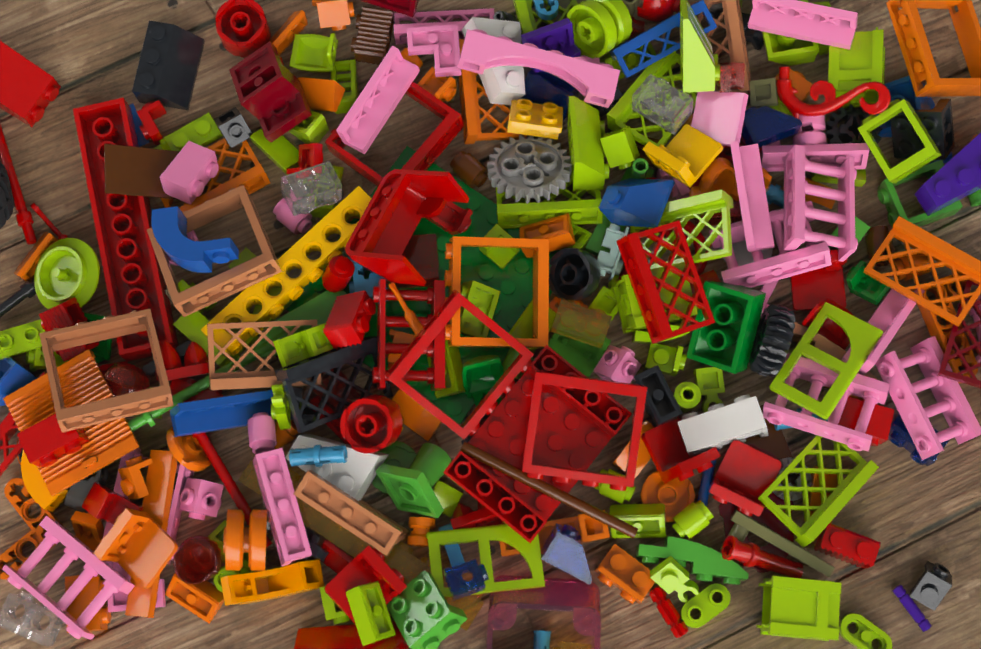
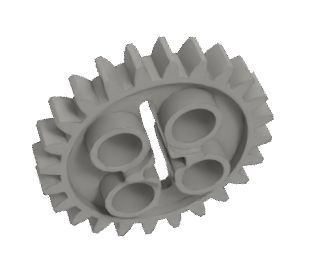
[487,134,572,203]

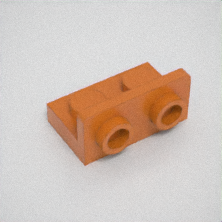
[595,544,655,604]

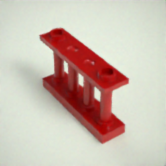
[372,279,445,391]

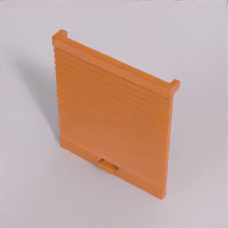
[3,349,140,496]

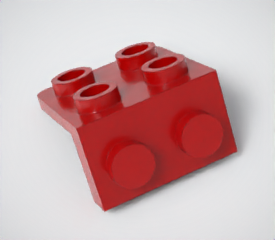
[641,418,721,484]
[709,440,782,517]
[324,545,407,625]

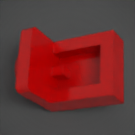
[137,100,167,146]
[286,143,323,181]
[427,202,473,235]

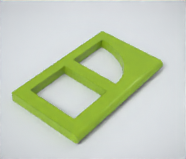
[769,302,884,420]
[426,524,545,598]

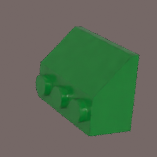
[687,281,766,374]

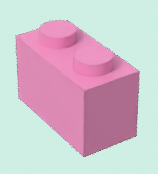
[160,141,219,205]

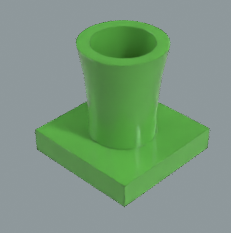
[376,443,452,518]

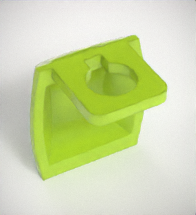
[289,33,338,72]

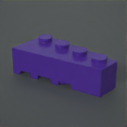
[914,133,981,216]

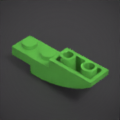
[636,536,748,585]

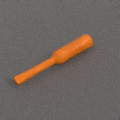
[389,282,423,336]

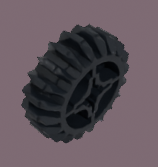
[749,304,796,377]

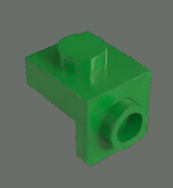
[846,260,890,306]

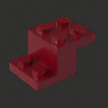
[229,41,312,143]

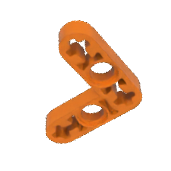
[0,478,63,580]

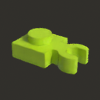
[588,275,619,324]
[694,367,725,413]
[271,384,291,430]
[650,556,699,603]

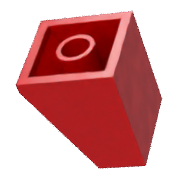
[0,41,61,127]

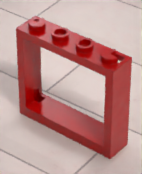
[325,82,465,187]
[385,290,534,440]
[522,370,647,491]

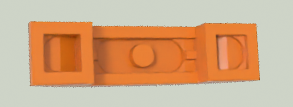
[499,510,610,557]

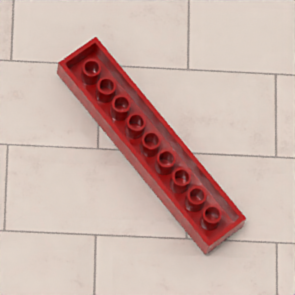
[73,97,179,362]

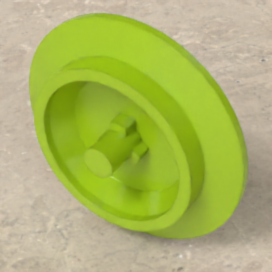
[34,238,100,309]

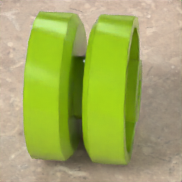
[567,0,632,58]

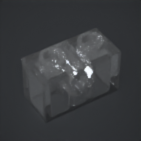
[632,74,694,135]
[281,161,342,216]

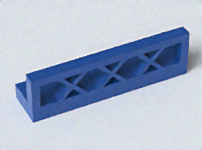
[609,0,717,78]
[170,390,277,437]

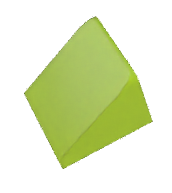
[433,480,463,518]

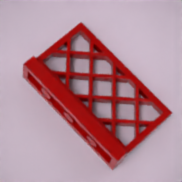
[616,220,715,344]

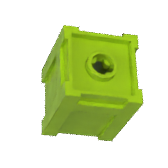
[828,27,885,110]
[611,262,699,334]
[756,576,841,641]

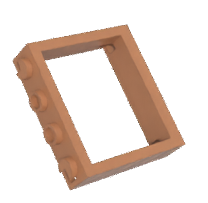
[147,185,282,317]
[39,309,174,433]

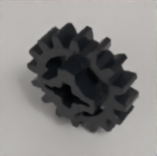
[825,104,882,152]

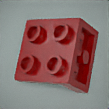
[790,250,849,311]

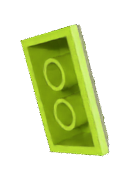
[762,0,820,66]
[567,96,609,191]

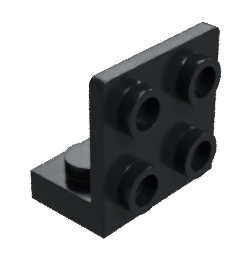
[890,99,955,160]

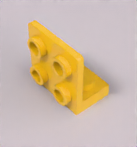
[507,99,563,140]
[642,124,723,188]

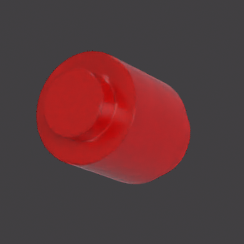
[322,256,355,293]

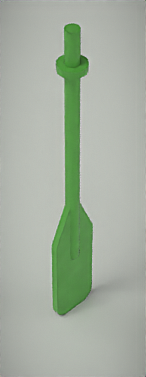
[128,290,346,432]

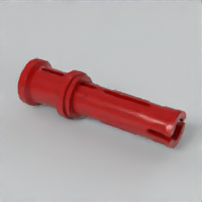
[722,535,804,578]

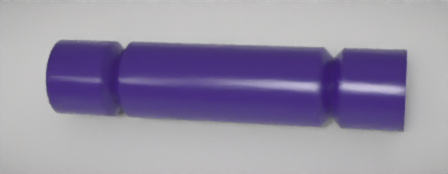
[892,584,932,632]

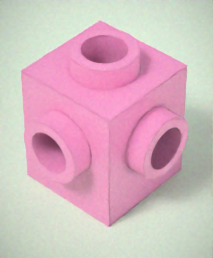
[593,345,642,383]
[179,478,224,521]

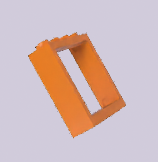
[886,0,981,97]
[444,236,549,348]

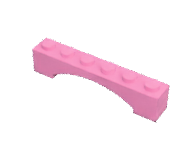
[457,29,620,108]

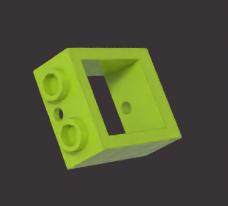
[857,99,941,184]

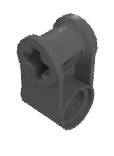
[65,466,109,513]

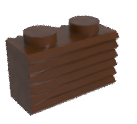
[351,6,394,65]

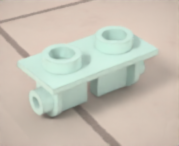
[597,224,629,280]

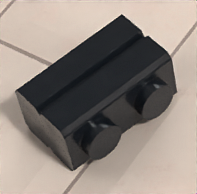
[632,365,683,427]

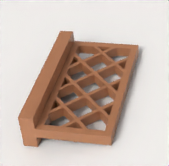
[679,0,752,103]
[207,320,321,390]
[293,470,409,556]

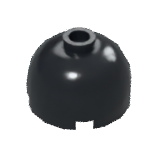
[549,248,601,301]

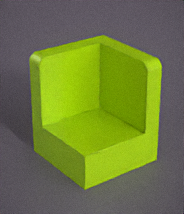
[479,224,520,269]

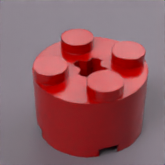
[215,0,271,59]
[340,395,403,454]

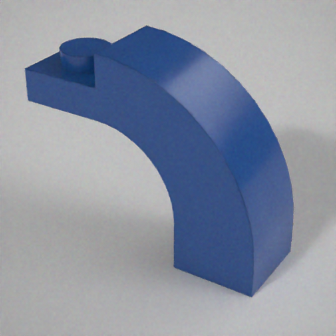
[151,206,239,273]

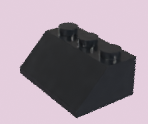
[132,20,205,111]

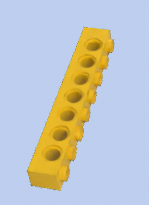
[201,186,372,358]

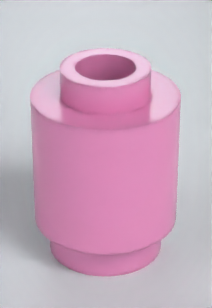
[273,197,312,235]
[247,412,277,454]

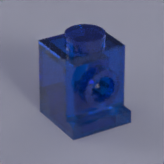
[444,559,489,601]

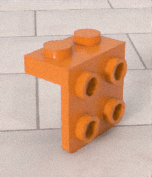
[94,508,178,589]

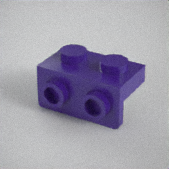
[521,18,581,73]

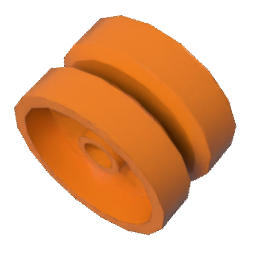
[223,509,267,571]

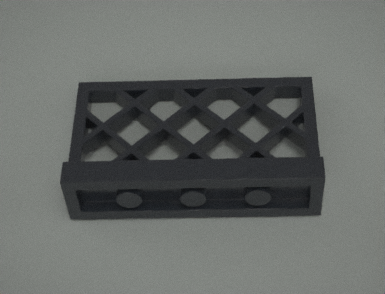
[274,336,393,433]

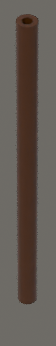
[460,441,638,538]

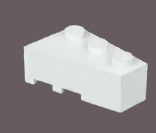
[462,17,525,105]
[677,395,768,457]
[285,434,389,501]

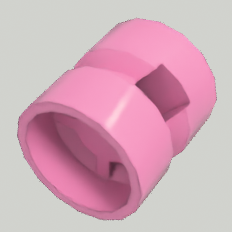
[791,114,827,145]

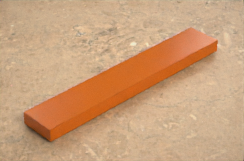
[125,450,177,618]

